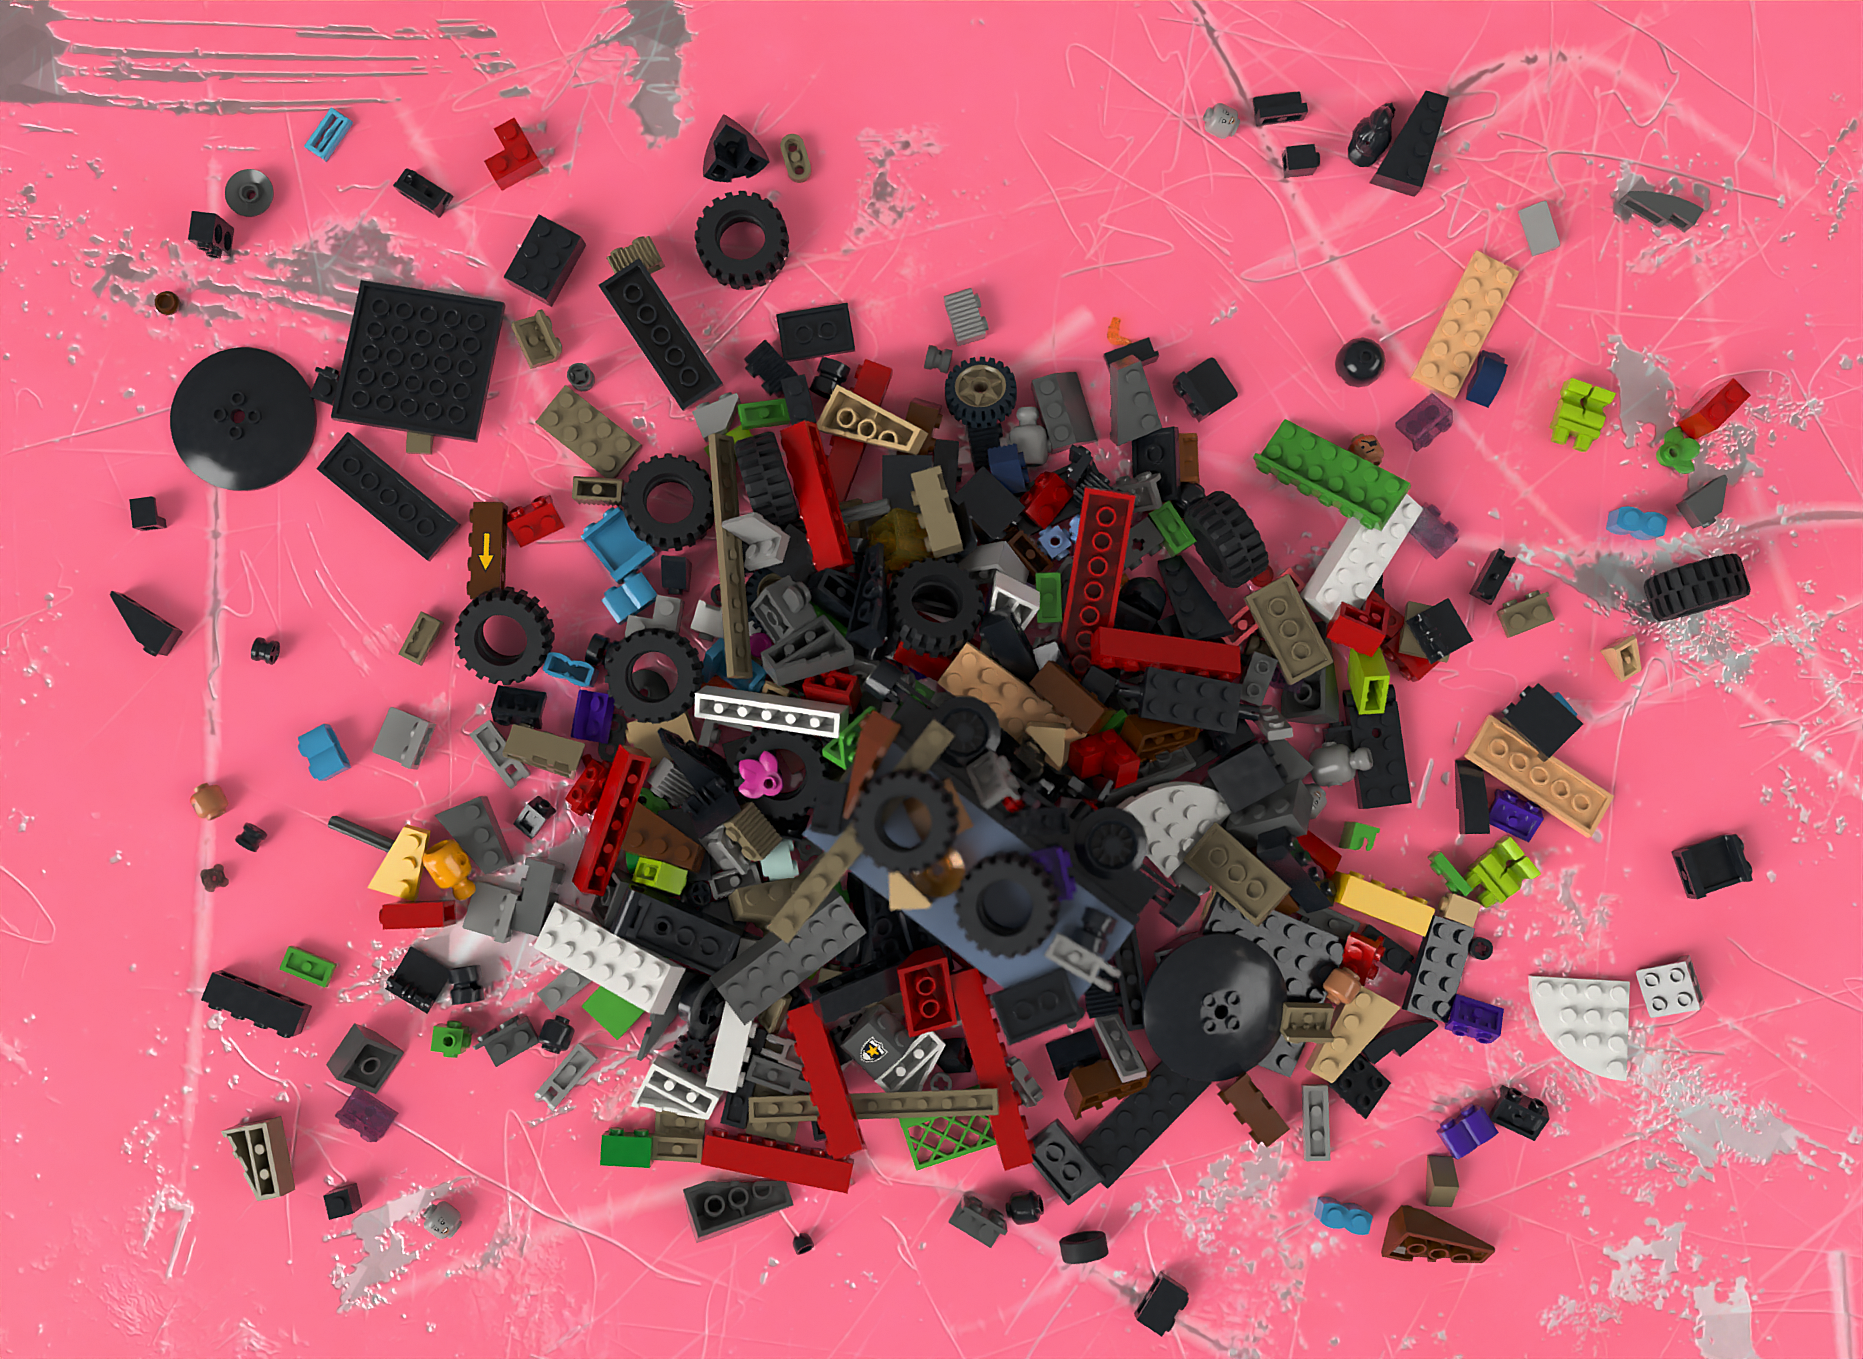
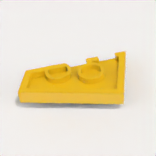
[367,824,431,901]

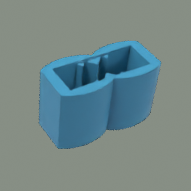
[1606,506,1668,541]
[601,572,658,626]
[542,652,600,688]
[298,724,351,781]
[1314,1196,1373,1235]

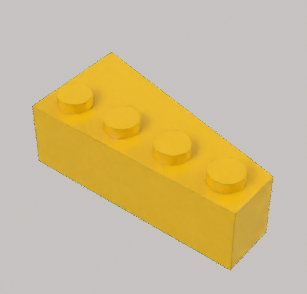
[1329,870,1435,937]

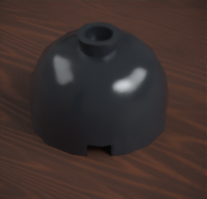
[1335,337,1386,388]
[1118,577,1167,622]

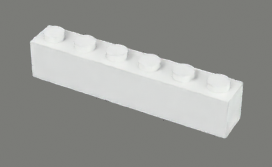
[694,685,849,738]
[706,936,759,1093]

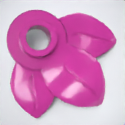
[739,751,784,799]

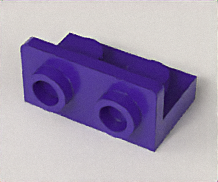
[570,689,615,744]
[1488,789,1544,842]
[1030,845,1077,901]
[1444,994,1504,1044]

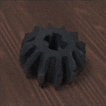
[673,1030,715,1072]

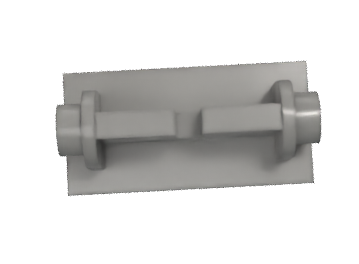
[1006,1056,1044,1108]

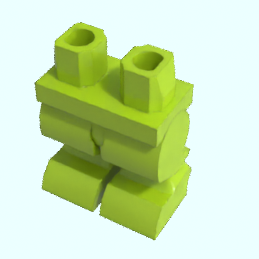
[1549,378,1616,452]
[1463,835,1541,908]

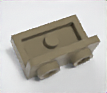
[511,309,562,369]
[1280,1002,1334,1044]

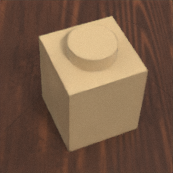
[1438,892,1481,927]

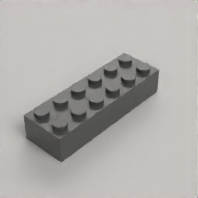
[710,888,867,1026]

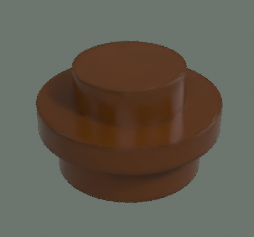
[155,291,180,316]

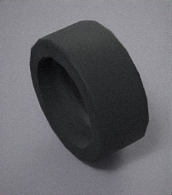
[1059,1231,1109,1264]

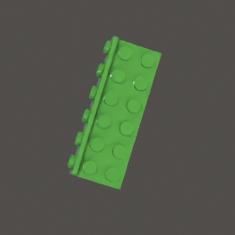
[1253,419,1411,531]

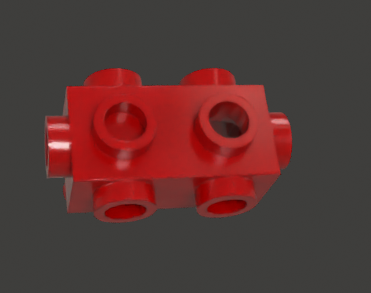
[565,754,612,817]

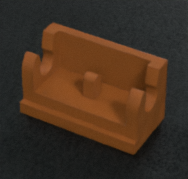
[1179,433,1200,484]

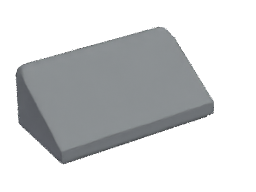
[1518,200,1560,257]

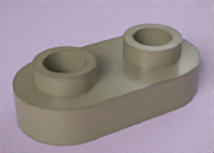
[780,134,811,183]

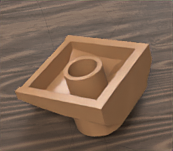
[902,778,974,842]

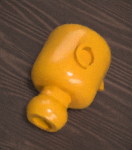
[423,839,476,901]

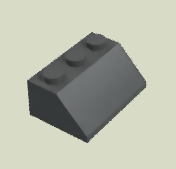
[1030,372,1098,455]

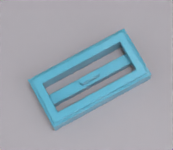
[304,107,353,162]

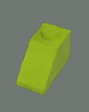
[632,857,688,895]

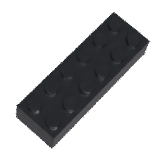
[598,258,724,412]

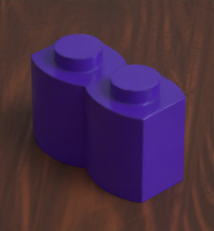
[1436,1104,1499,1160]

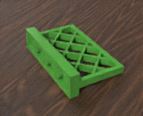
[898,1084,996,1171]

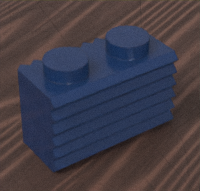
[988,443,1030,494]

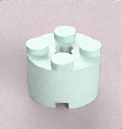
[759,838,799,883]

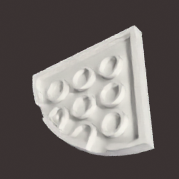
[1116,782,1232,878]
[1528,975,1630,1081]

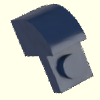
[1466,350,1508,408]

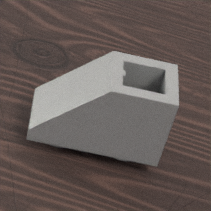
[692,392,741,443]

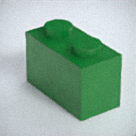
[600,1127,654,1168]

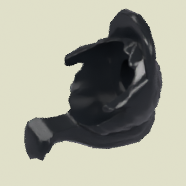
[1348,103,1396,167]

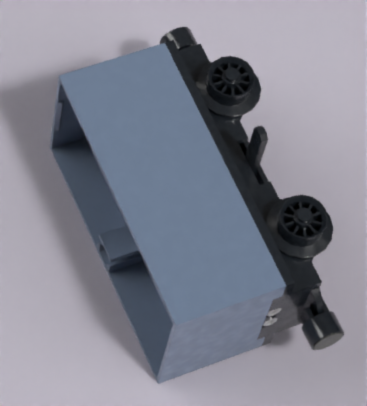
[803,658,1201,1029]

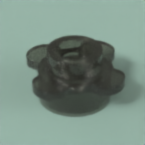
[200,864,229,892]

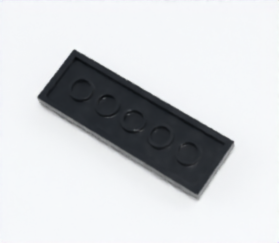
[316,432,461,562]
[1080,1060,1212,1189]

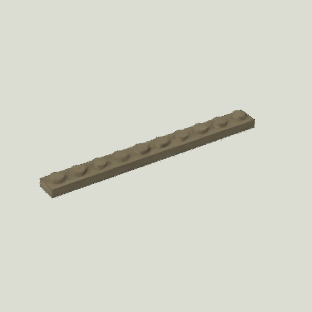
[708,433,753,679]
[767,720,954,944]
[749,1088,999,1123]

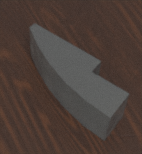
[1618,191,1704,233]

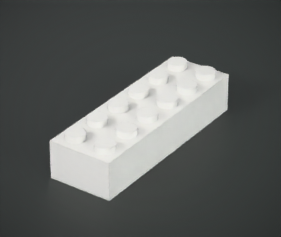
[1300,494,1423,624]
[533,902,686,1015]

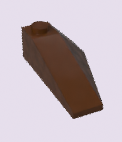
[843,710,902,819]
[1381,1205,1496,1264]

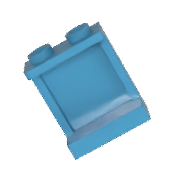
[580,506,658,585]
[702,637,767,693]

